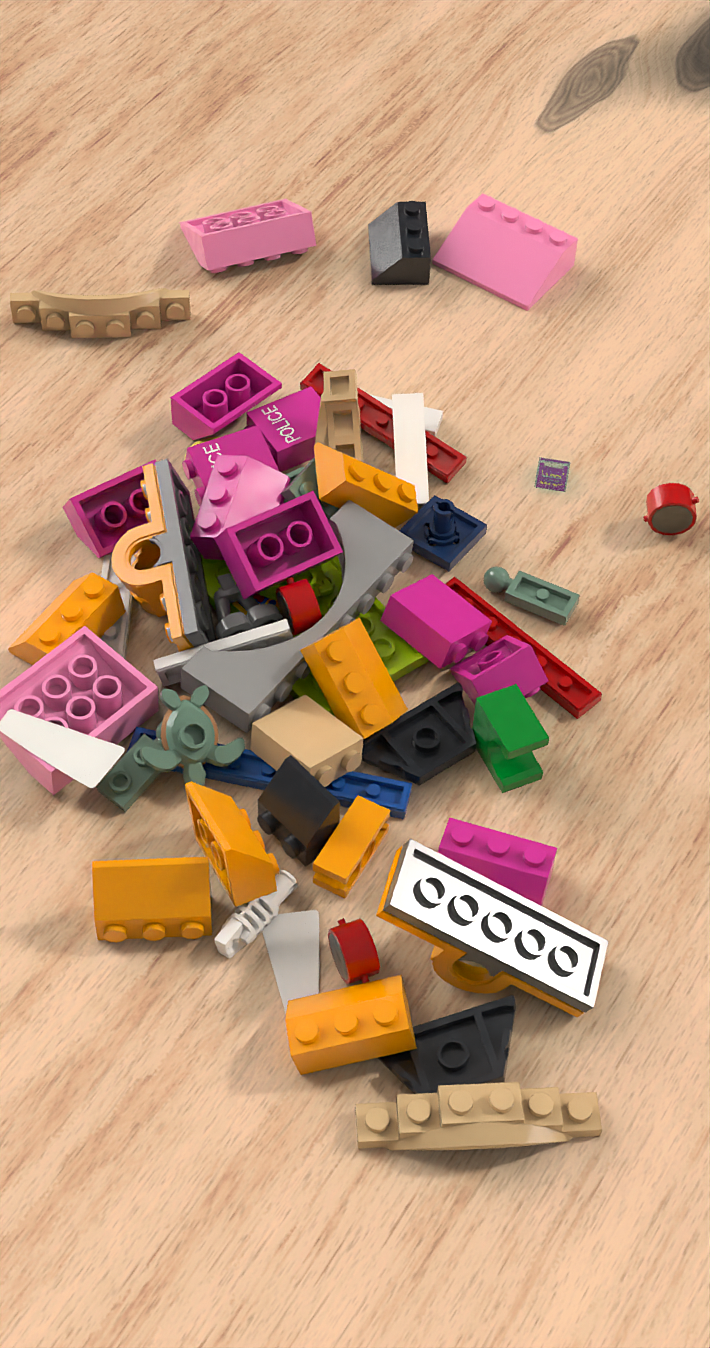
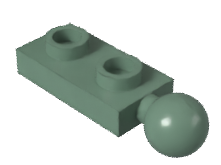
[483,566,580,626]
[96,722,164,812]

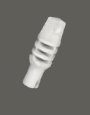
[214,870,298,959]

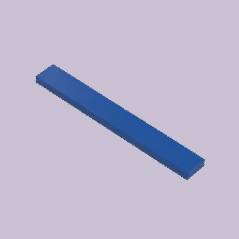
[126,727,412,819]

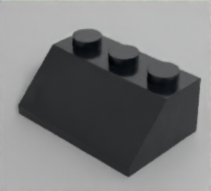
[368,201,431,285]

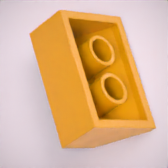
[314,442,418,528]
[8,572,126,665]
[300,618,408,739]
[185,781,279,907]
[92,856,212,942]
[285,974,417,1075]

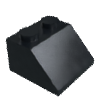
[257,755,340,867]

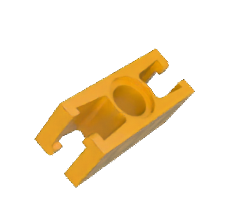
[313,795,390,898]

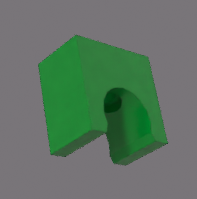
[472,684,549,793]

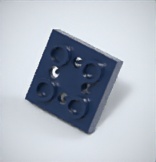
[399,495,487,572]

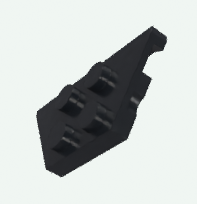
[361,682,477,786]
[378,995,516,1094]

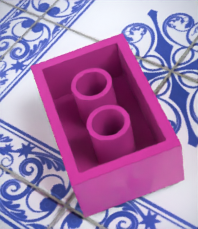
[214,491,343,600]

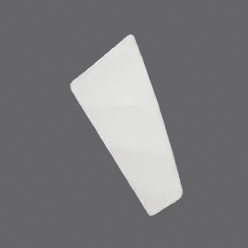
[0,709,125,788]
[262,910,320,1013]

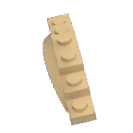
[10,288,191,339]
[315,369,363,556]
[355,1082,602,1151]

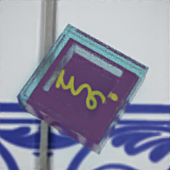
[534,457,570,492]

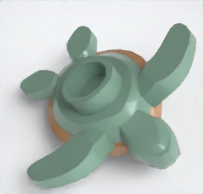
[140,685,245,786]

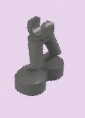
[214,573,283,639]

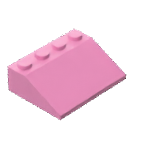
[432,193,578,311]
[180,199,316,273]
[0,626,159,795]

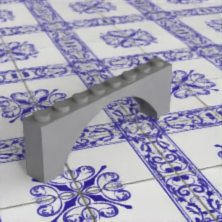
[181,500,414,733]

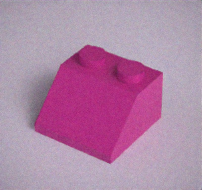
[449,635,548,705]

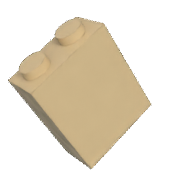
[251,695,363,787]

